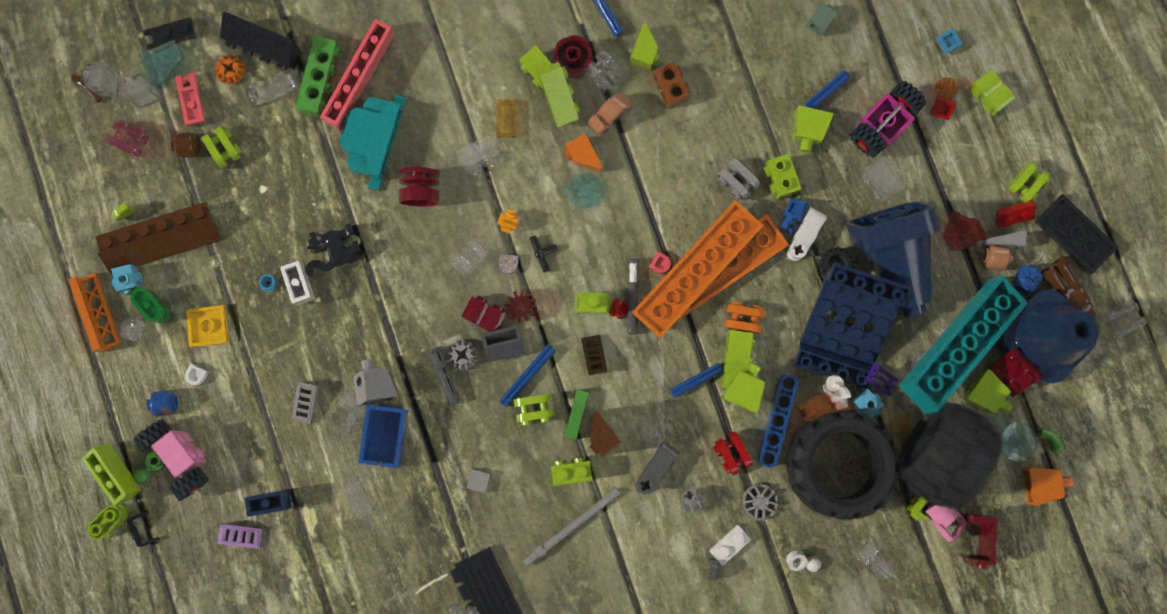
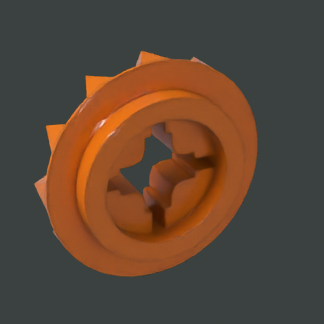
[214,54,245,84]

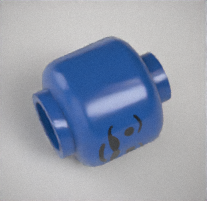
[1013,265,1043,294]

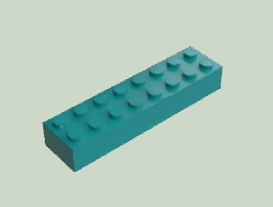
[899,275,1028,414]

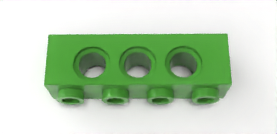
[295,36,341,117]

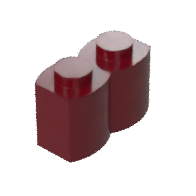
[461,295,506,332]

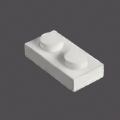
[709,525,751,566]

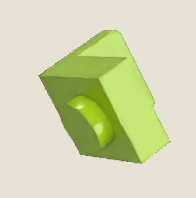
[907,493,929,522]

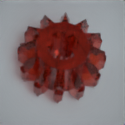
[505,290,537,323]

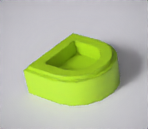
[111,202,135,221]

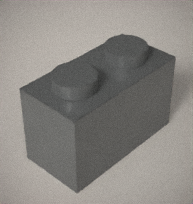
[481,325,525,363]

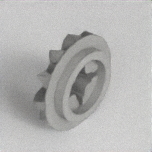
[447,340,478,370]

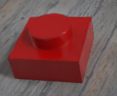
[930,96,957,120]

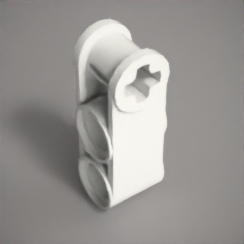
[787,207,827,261]

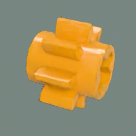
[497,209,520,234]

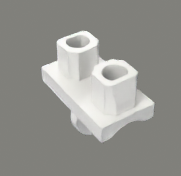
[822,375,851,410]

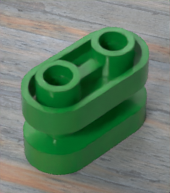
[130,288,170,323]

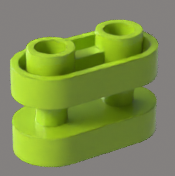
[201,126,242,169]
[1007,160,1051,202]
[514,393,555,426]
[87,504,130,540]

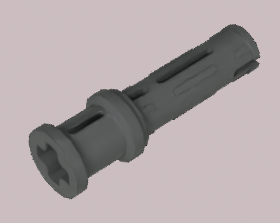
[425,346,460,405]

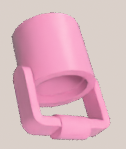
[923,503,967,542]

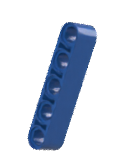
[758,375,798,468]

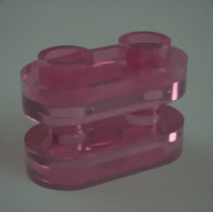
[104,120,149,158]

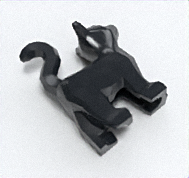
[305,223,365,277]

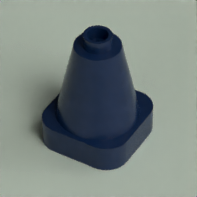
[846,201,941,317]
[996,290,1099,384]

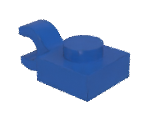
[781,198,810,234]

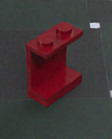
[964,513,997,569]

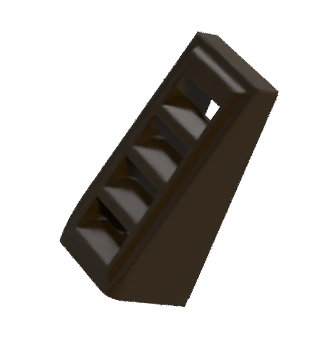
[581,335,608,376]

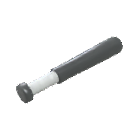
[627,258,639,335]

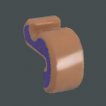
[588,92,633,135]

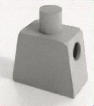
[353,359,398,406]

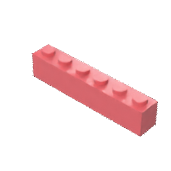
[320,19,395,131]

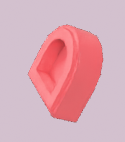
[649,251,671,274]

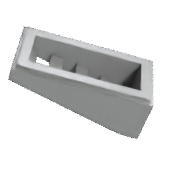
[982,231,1027,249]
[291,382,320,424]

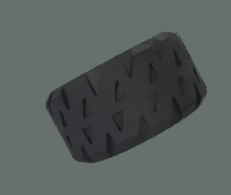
[786,412,901,520]

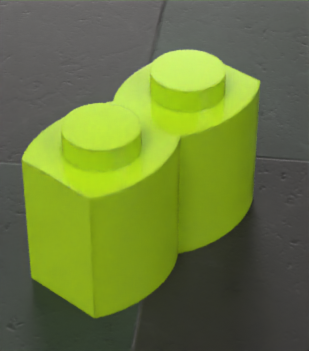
[970,69,1015,116]

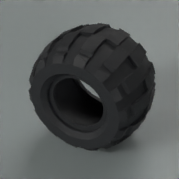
[898,401,1002,509]

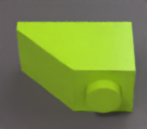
[630,23,660,71]

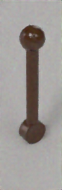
[71,74,102,103]

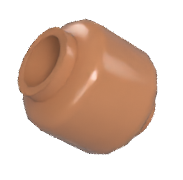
[982,245,1014,271]

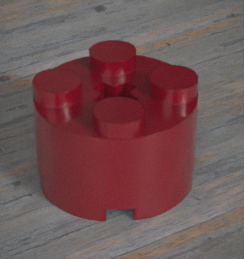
[554,35,592,79]

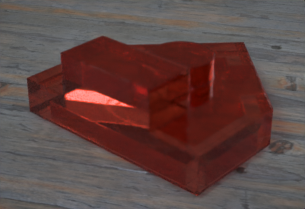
[943,210,988,252]

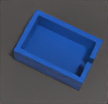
[358,405,409,468]

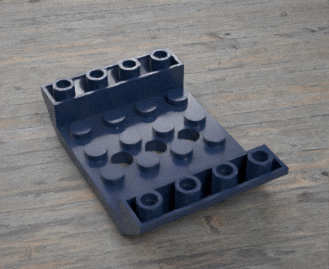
[794,263,912,389]

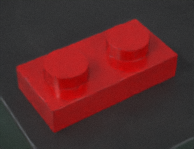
[995,200,1036,229]

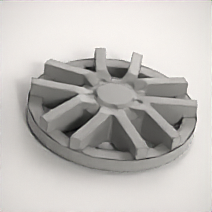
[742,484,779,521]

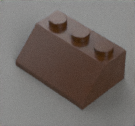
[589,411,621,457]

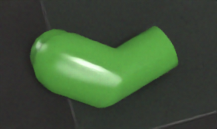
[1038,428,1064,454]

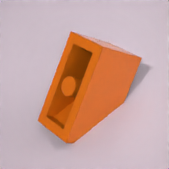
[564,134,603,172]

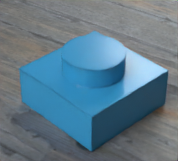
[935,28,963,55]

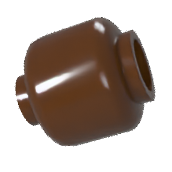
[171,133,201,158]

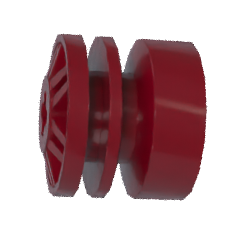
[398,166,440,207]

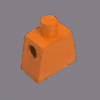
[1022,467,1073,506]

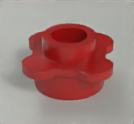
[610,298,628,319]

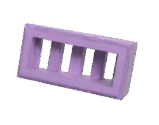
[217,523,263,549]

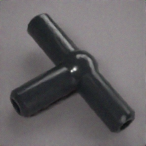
[529,235,558,273]

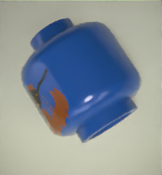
[147,390,178,416]

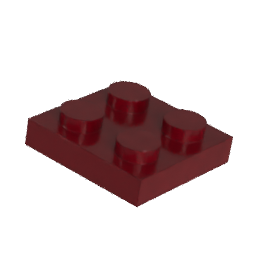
[986,347,1044,397]

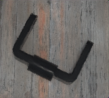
[127,511,159,547]

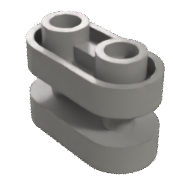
[717,158,760,201]

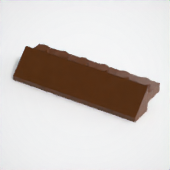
[95,202,221,274]

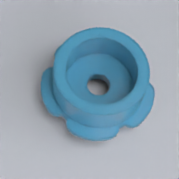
[259,273,278,292]

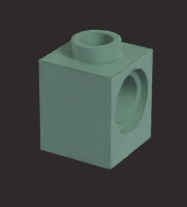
[806,3,838,37]

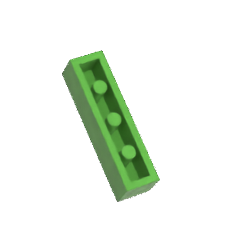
[565,390,589,439]

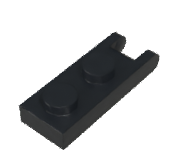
[142,17,197,50]

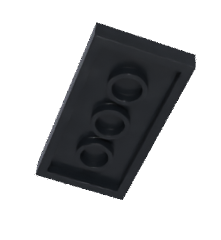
[1034,194,1118,275]

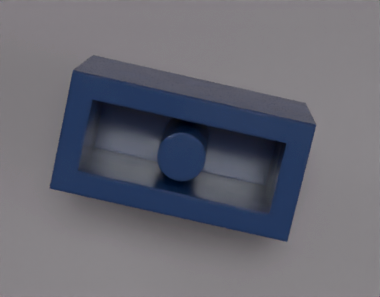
[244,489,292,517]

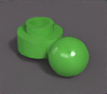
[134,452,166,483]

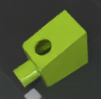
[793,105,834,153]
[575,292,611,316]
[721,364,765,413]
[962,369,1013,414]

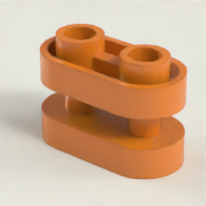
[724,302,766,334]

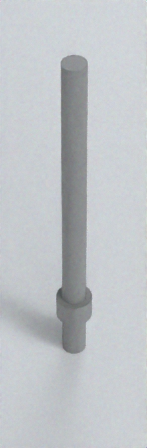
[523,488,620,567]

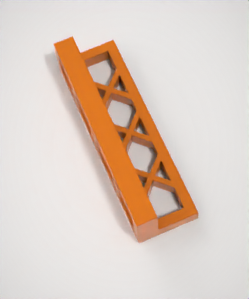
[68,273,122,352]

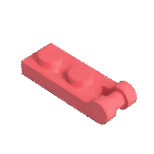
[175,72,206,127]

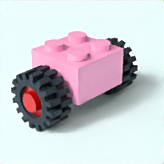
[134,419,209,501]

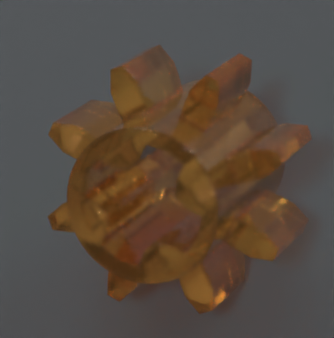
[934,77,959,99]

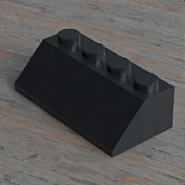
[220,11,302,72]

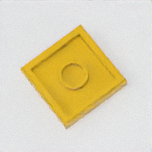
[186,305,229,348]

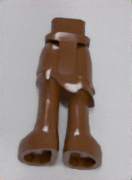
[1040,255,1096,317]

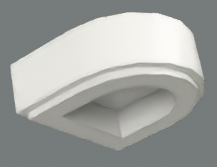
[185,363,209,386]

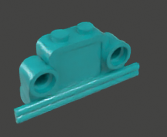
[339,95,407,191]

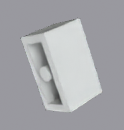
[280,261,315,306]

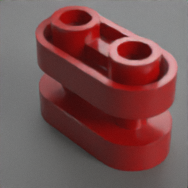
[713,431,753,476]

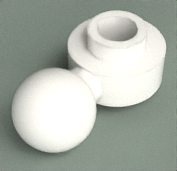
[786,550,821,572]

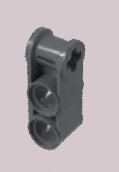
[636,441,680,494]

